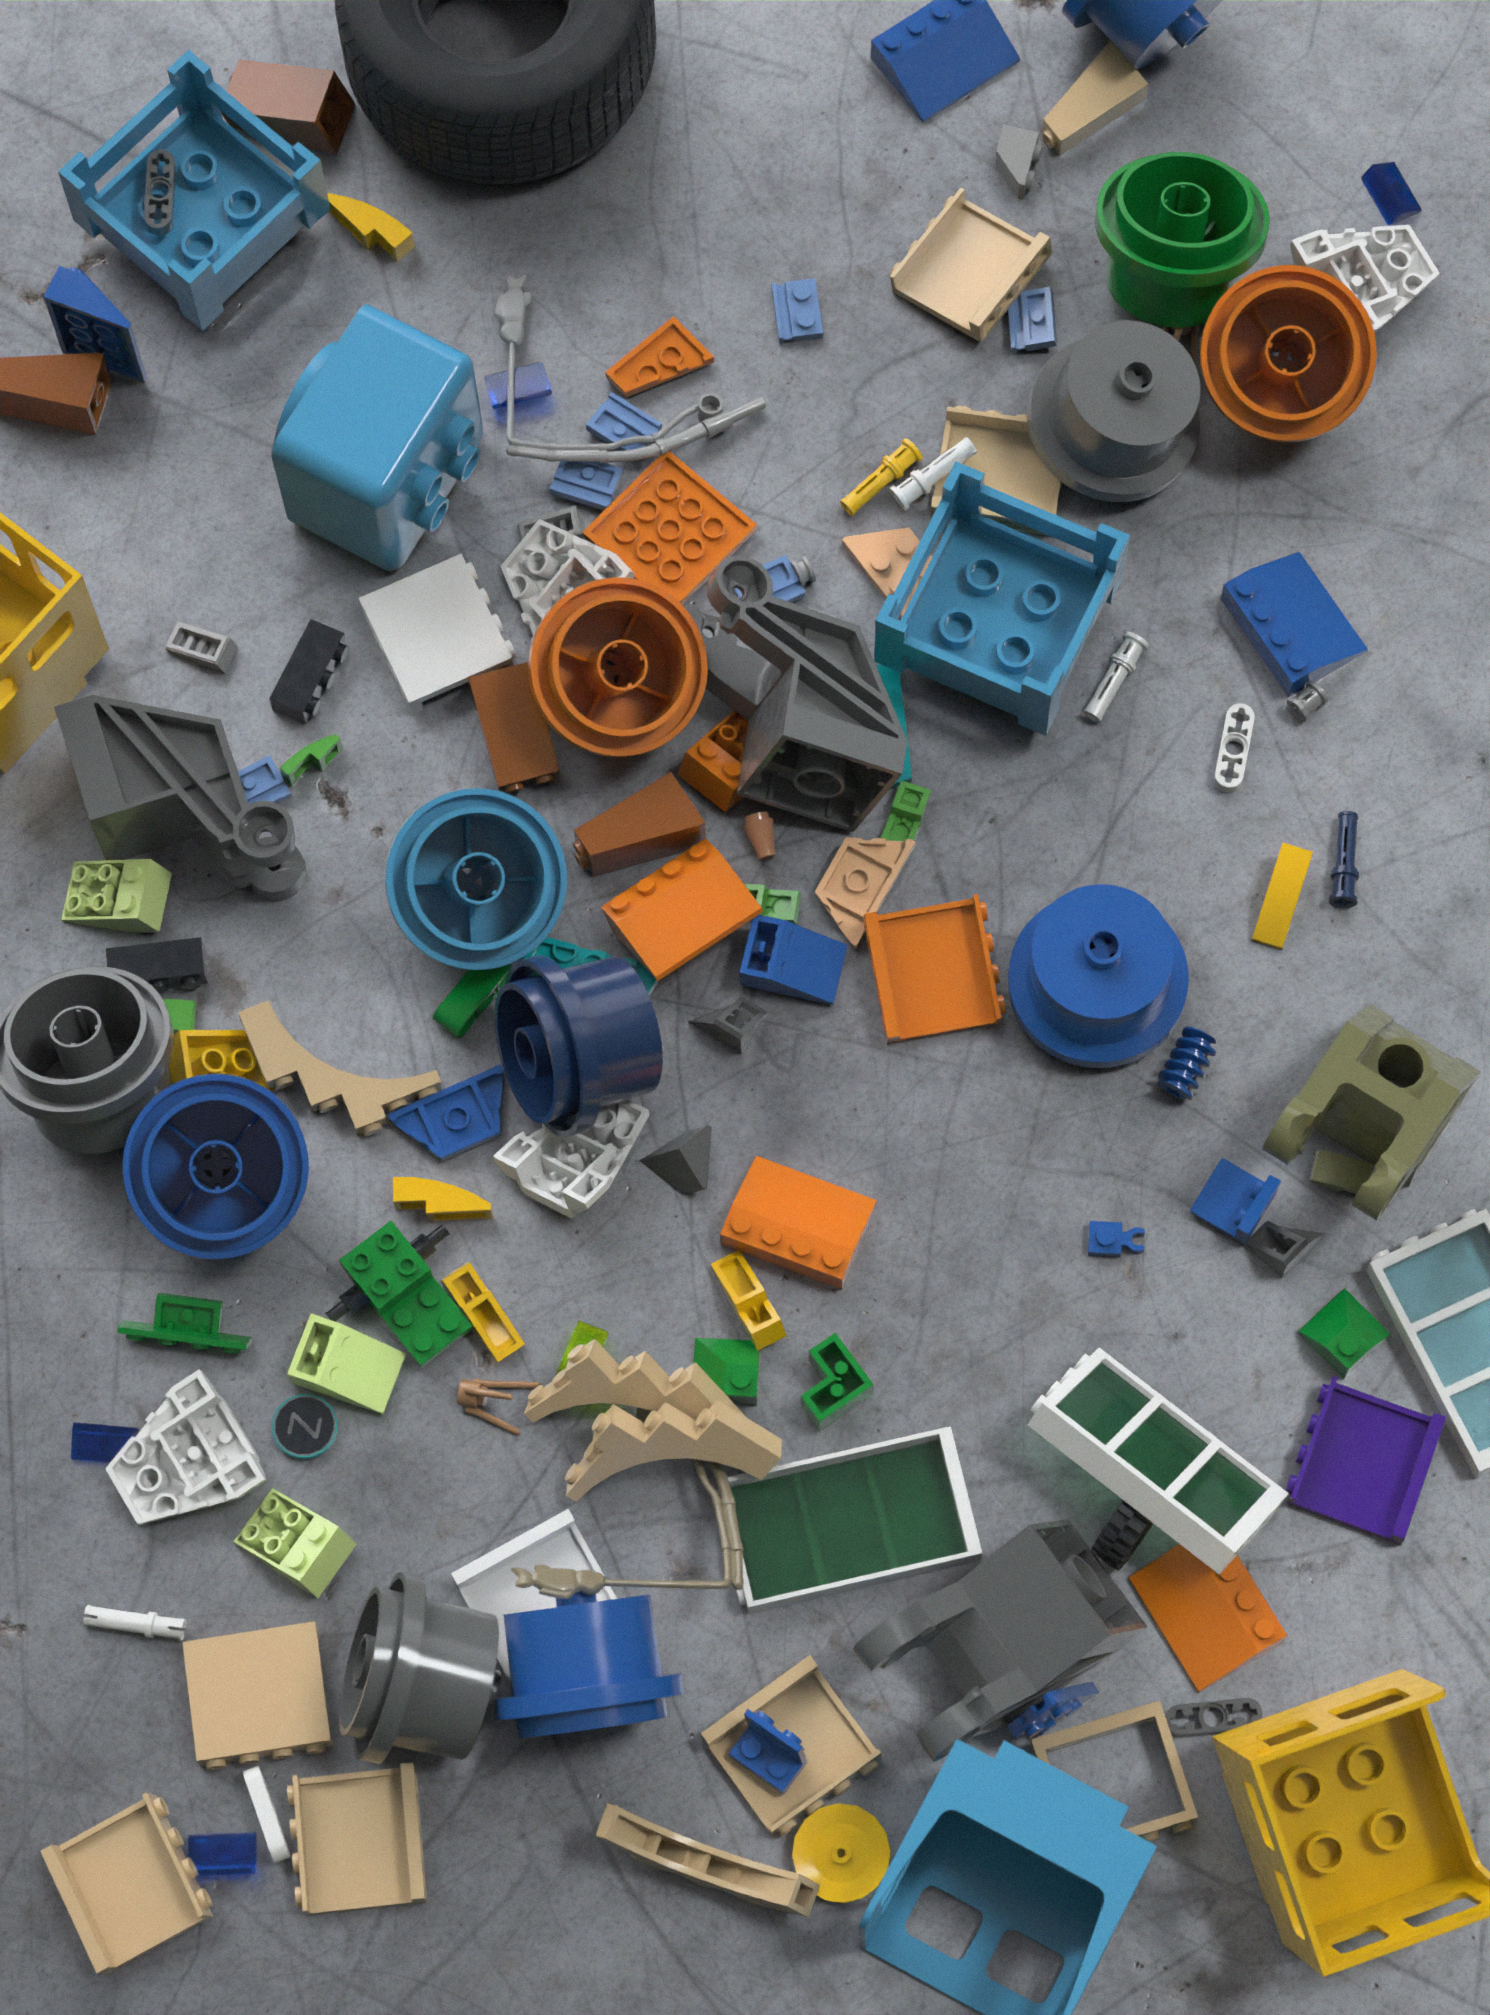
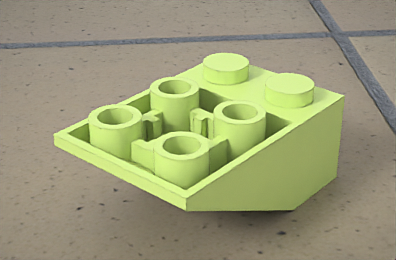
[61,859,172,933]
[287,1314,406,1415]
[233,1488,357,1598]

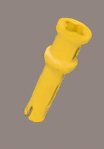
[839,438,923,516]

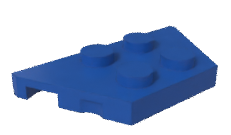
[387,1064,504,1162]
[1008,1681,1100,1738]

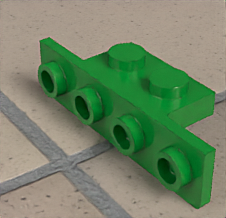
[117,1293,252,1353]

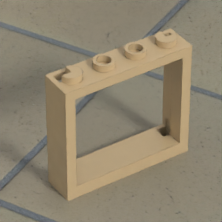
[1030,1700,1198,1842]

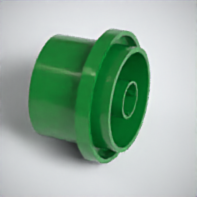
[1095,152,1270,328]

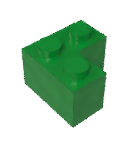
[801,1332,874,1431]

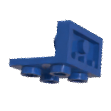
[1190,1158,1281,1245]
[729,1709,808,1795]

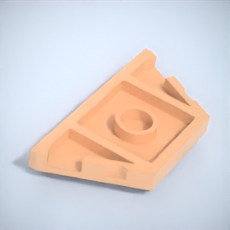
[842,527,932,619]
[815,837,916,949]

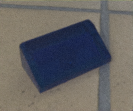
[1361,162,1422,225]
[484,362,552,409]
[71,1422,140,1463]
[188,1832,258,1876]

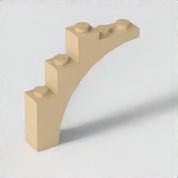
[238,1001,442,1136]
[524,1339,746,1422]
[565,1400,782,1502]
[596,1804,820,1918]

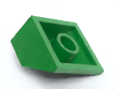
[1298,1288,1391,1379]
[694,1338,760,1406]

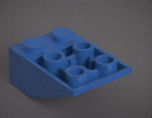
[739,915,848,1005]

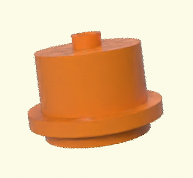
[1200,265,1377,443]
[528,577,708,757]

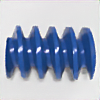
[1157,1026,1216,1100]

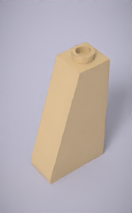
[1041,42,1149,155]

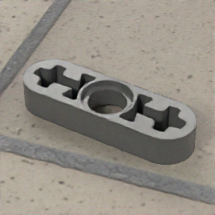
[144,150,176,235]
[1165,1698,1262,1738]

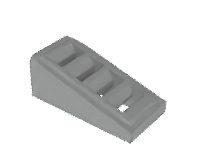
[517,506,585,541]
[165,621,238,673]

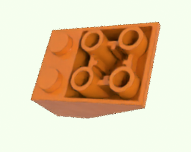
[678,710,748,813]

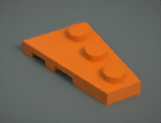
[605,316,715,398]

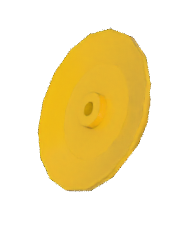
[792,1803,890,1903]

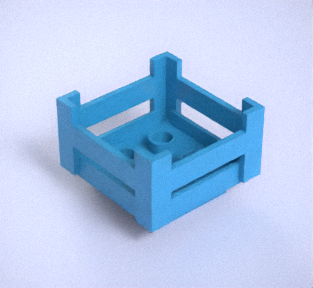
[58,49,330,331]
[874,461,1130,736]

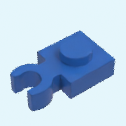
[1088,1221,1145,1257]

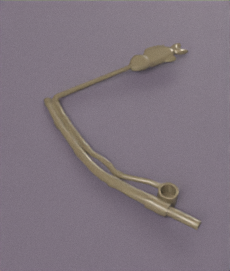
[511,1408,744,1599]

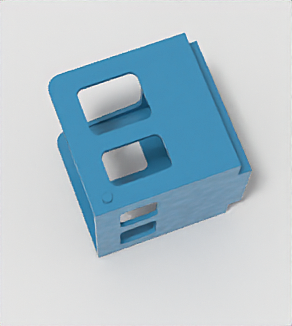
[858,1739,1157,2015]

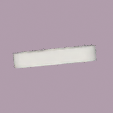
[1214,703,1255,793]
[243,1765,291,1863]

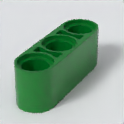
[432,964,512,1038]

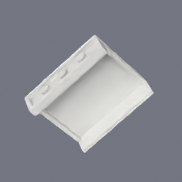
[359,554,516,714]
[451,1509,617,1683]

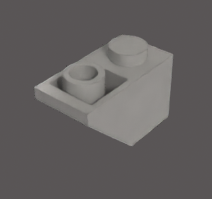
[995,124,1043,199]

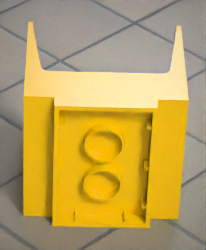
[0,512,109,775]
[1212,1669,1490,1977]

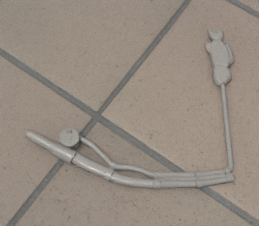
[494,274,766,463]

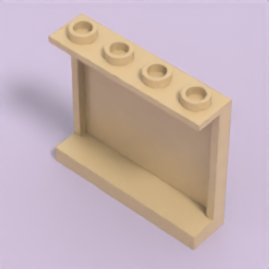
[890,188,1052,343]
[930,406,1061,537]
[182,1621,334,1770]
[701,1655,881,1837]
[287,1762,428,1916]
[40,1793,213,1975]

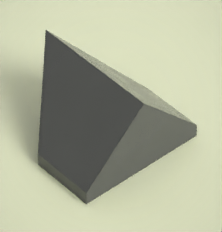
[688,996,768,1054]
[639,1125,712,1194]
[1246,1221,1326,1278]

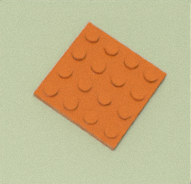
[582,451,758,605]

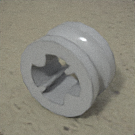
[790,556,816,587]

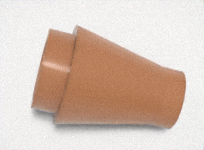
[743,811,776,860]

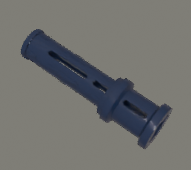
[1329,811,1359,908]

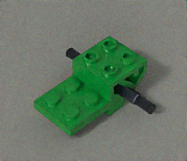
[325,1220,474,1368]

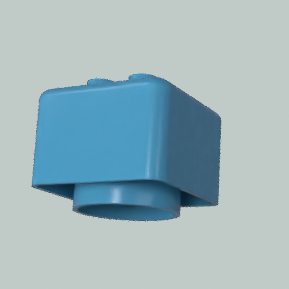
[271,304,483,571]

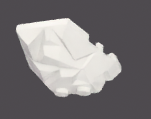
[1290,225,1440,333]
[501,519,634,641]
[493,1100,650,1218]
[106,1369,267,1525]

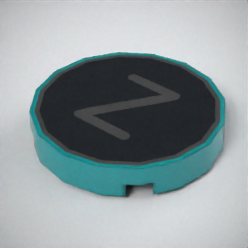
[272,1394,338,1460]

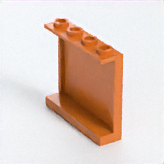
[863,894,1006,1044]

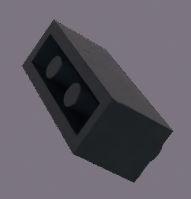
[269,619,349,724]
[106,937,208,993]

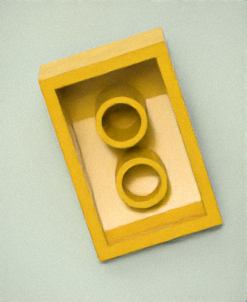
[169,1030,277,1092]

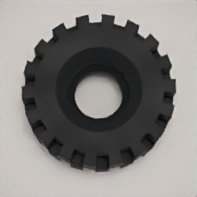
[1091,1500,1154,1571]

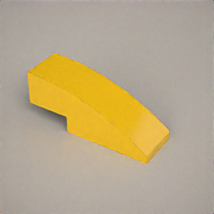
[327,193,415,262]
[1251,842,1313,950]
[393,1177,493,1222]
[710,1250,787,1351]
[440,1262,525,1362]

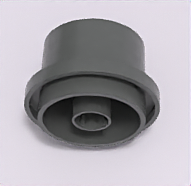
[1027,320,1200,502]
[0,966,174,1154]
[339,1572,501,1764]

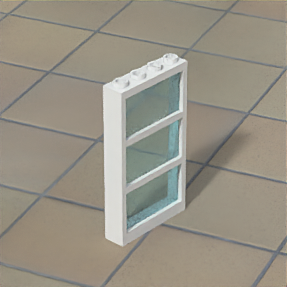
[1366,1209,1490,1479]

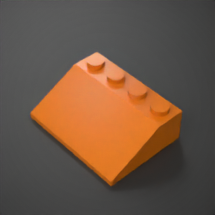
[601,838,763,981]
[720,1156,877,1289]
[1129,1521,1288,1693]

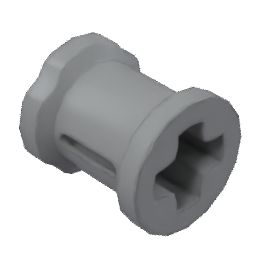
[1286,680,1329,722]

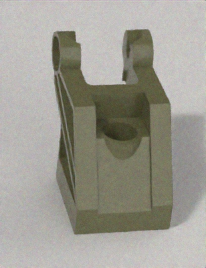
[1262,1004,1481,1221]

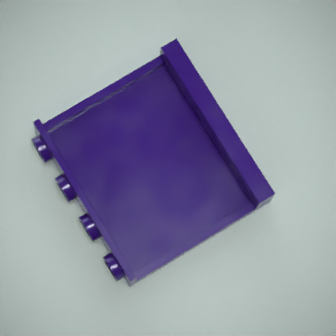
[1285,1376,1446,1546]

